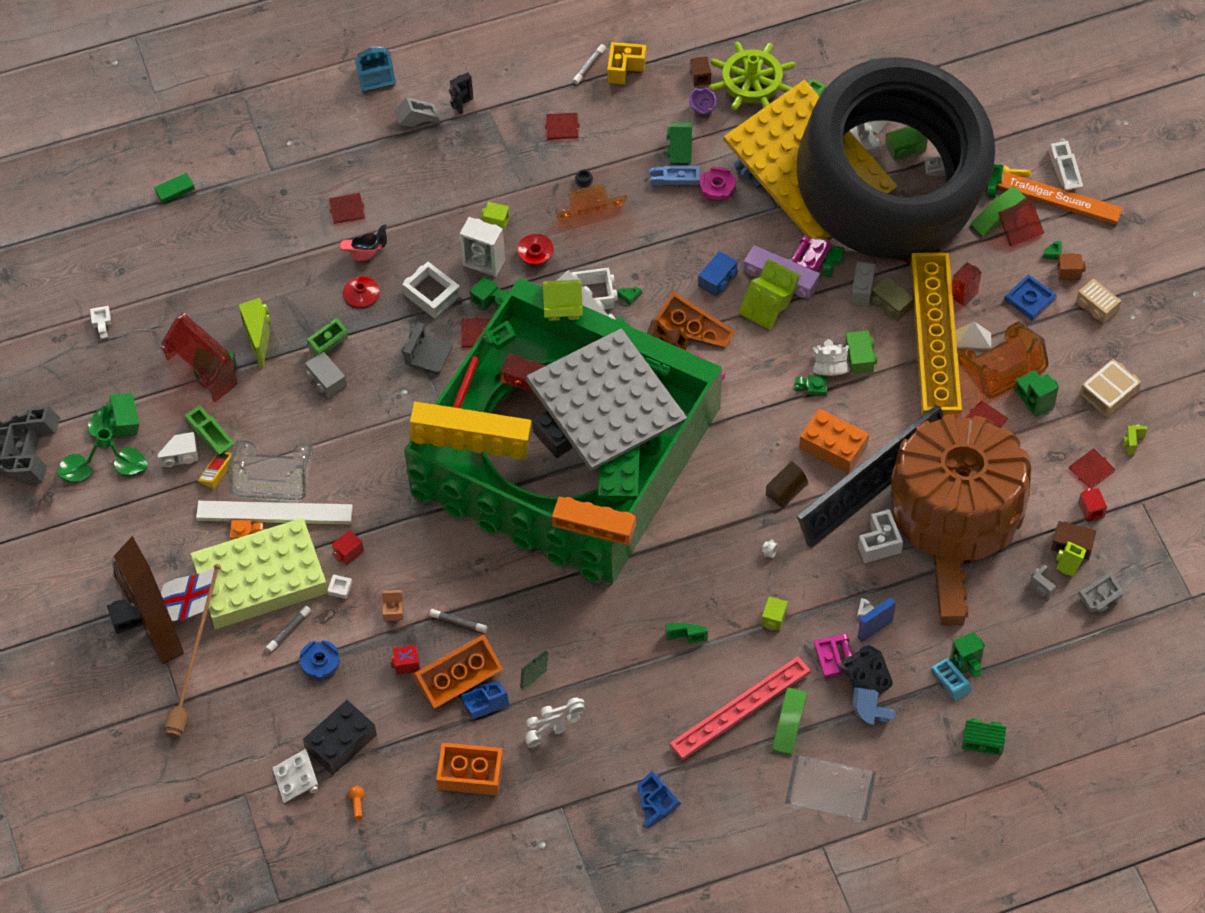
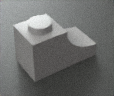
[395,97,439,128]

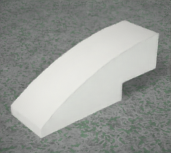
[1048,141,1083,191]

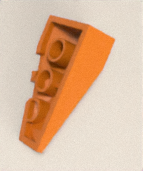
[654,291,736,347]

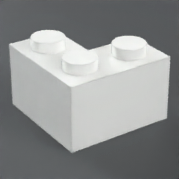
[858,509,903,563]

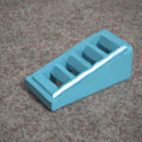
[931,658,971,701]

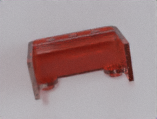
[161,313,237,402]

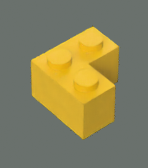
[607,42,646,84]

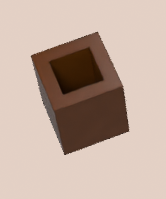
[690,56,711,86]

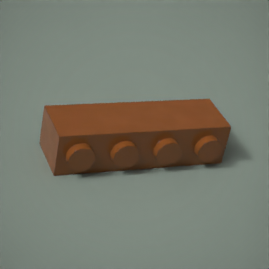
[933,556,968,626]

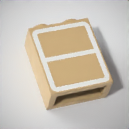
[1079,359,1141,418]

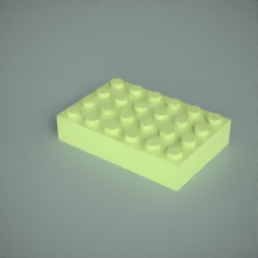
[191,518,328,629]

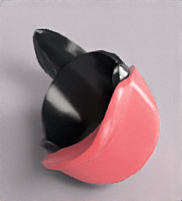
[340,224,387,261]

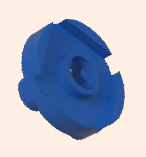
[300,640,340,681]

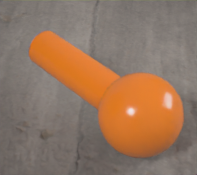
[348,786,364,821]

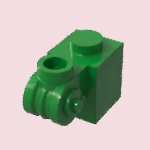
[469,277,509,311]

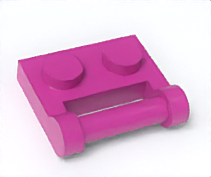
[789,236,832,272]
[814,634,852,679]

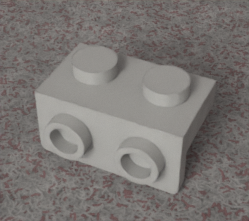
[1078,572,1128,613]

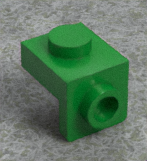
[483,320,517,350]

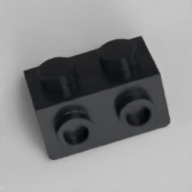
[449,72,474,114]

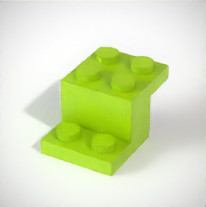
[738,259,801,330]
[543,280,583,321]

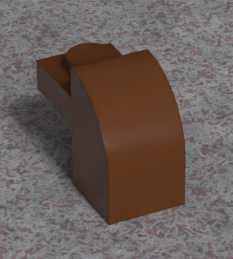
[647,320,689,351]

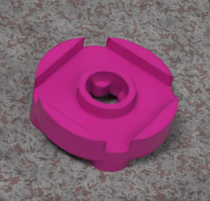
[700,167,736,200]

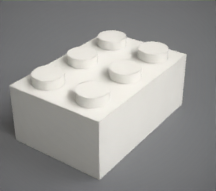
[460,217,505,277]

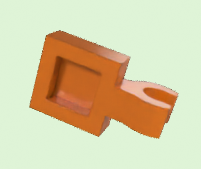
[230,520,265,540]

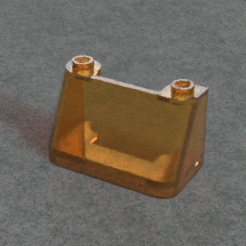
[957,321,1049,399]

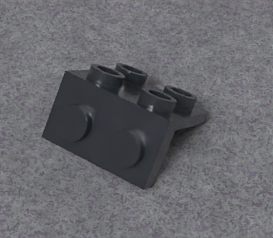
[837,645,893,694]

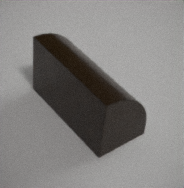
[766,461,808,508]

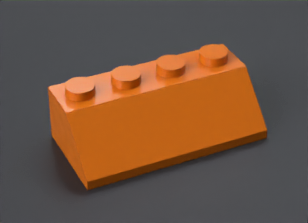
[411,634,503,709]

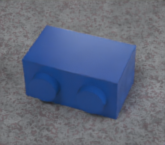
[698,251,738,296]

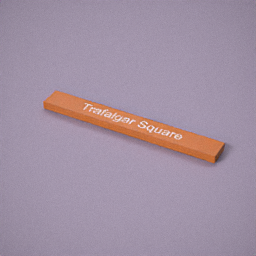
[988,173,1123,225]

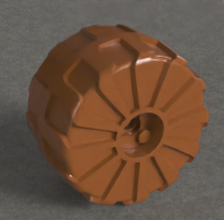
[891,414,1031,561]

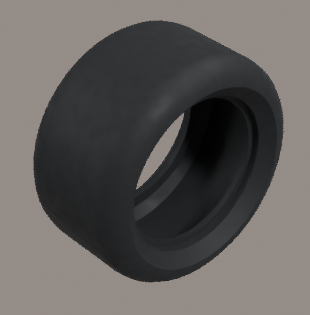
[797,57,995,259]

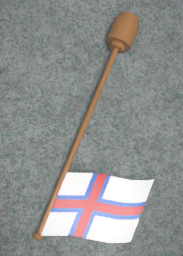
[161,564,221,738]

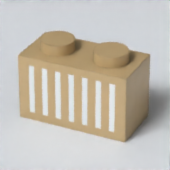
[1076,279,1121,324]

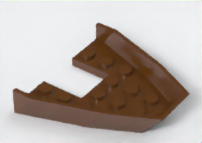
[112,536,184,664]

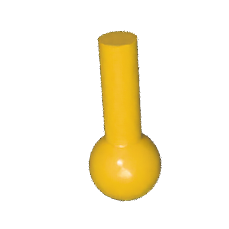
[1003,166,1031,177]

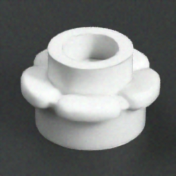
[762,540,778,558]

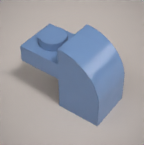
[852,687,896,725]

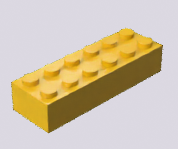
[410,401,531,460]

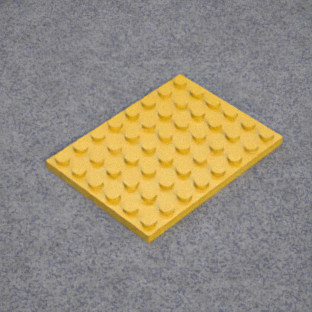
[723,79,897,240]

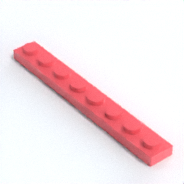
[670,656,810,761]

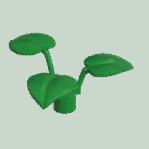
[57,406,148,482]

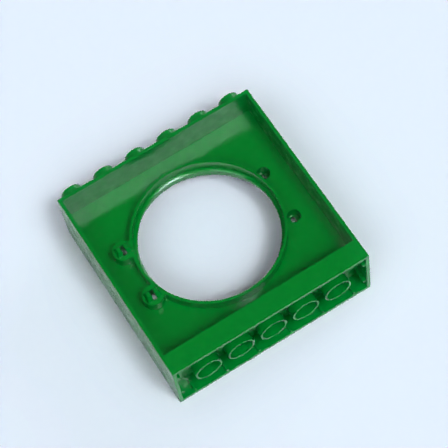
[404,277,722,584]

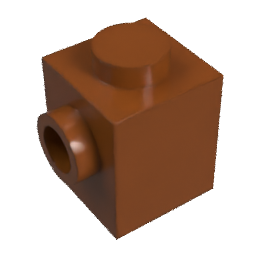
[1057,253,1086,280]

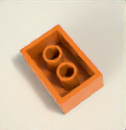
[799,409,869,473]
[436,743,504,796]

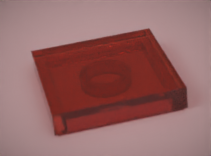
[998,199,1044,246]

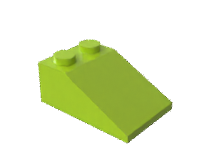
[239,298,271,369]

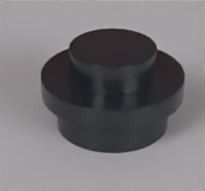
[575,169,593,187]

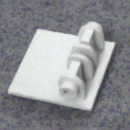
[273,749,319,803]

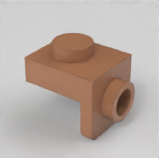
[382,590,403,621]

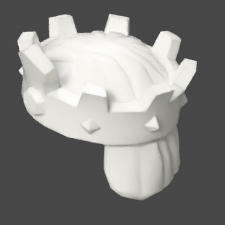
[813,339,850,376]

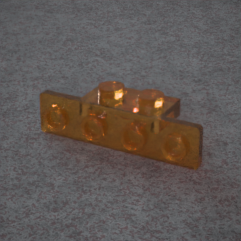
[556,183,628,220]

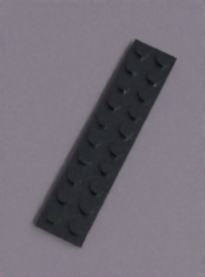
[797,405,944,547]

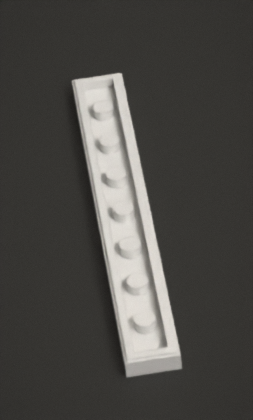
[196,501,353,525]

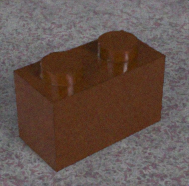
[1051,521,1097,560]

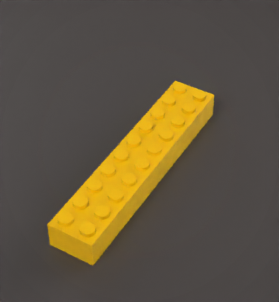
[910,253,962,416]

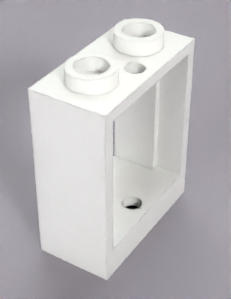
[402,262,461,319]
[574,268,618,310]

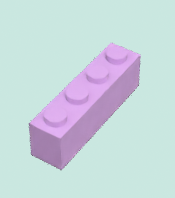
[743,245,820,300]

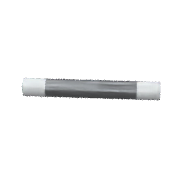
[572,44,606,85]
[266,606,311,653]
[429,609,488,633]

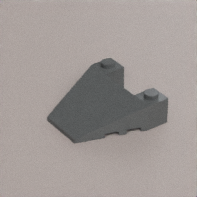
[0,406,60,484]

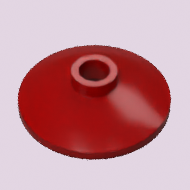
[517,234,554,265]
[343,276,380,308]

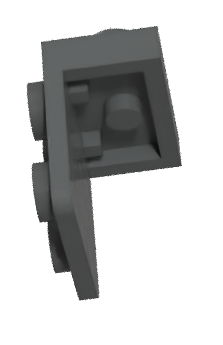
[402,322,453,374]

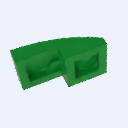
[665,623,708,644]

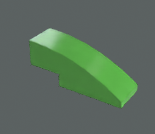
[970,186,1026,237]
[185,405,235,456]
[772,687,807,756]

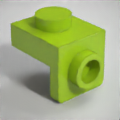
[1123,425,1147,455]

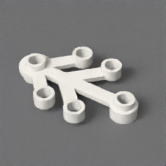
[525,698,585,748]

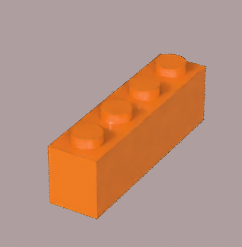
[552,497,636,546]

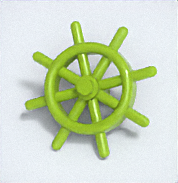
[709,42,796,111]

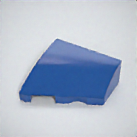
[459,682,509,719]
[637,771,682,828]

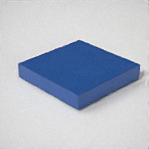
[1004,274,1057,321]
[858,598,896,642]

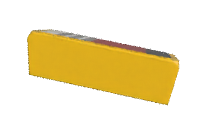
[197,452,235,489]

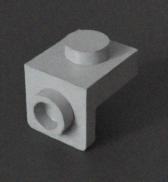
[1030,565,1056,600]

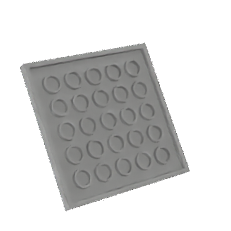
[525,328,687,471]

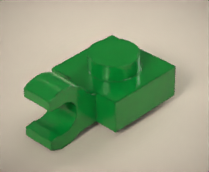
[988,164,1004,197]
[822,245,845,277]
[794,375,827,396]

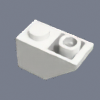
[158,432,199,467]

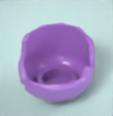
[689,88,717,115]

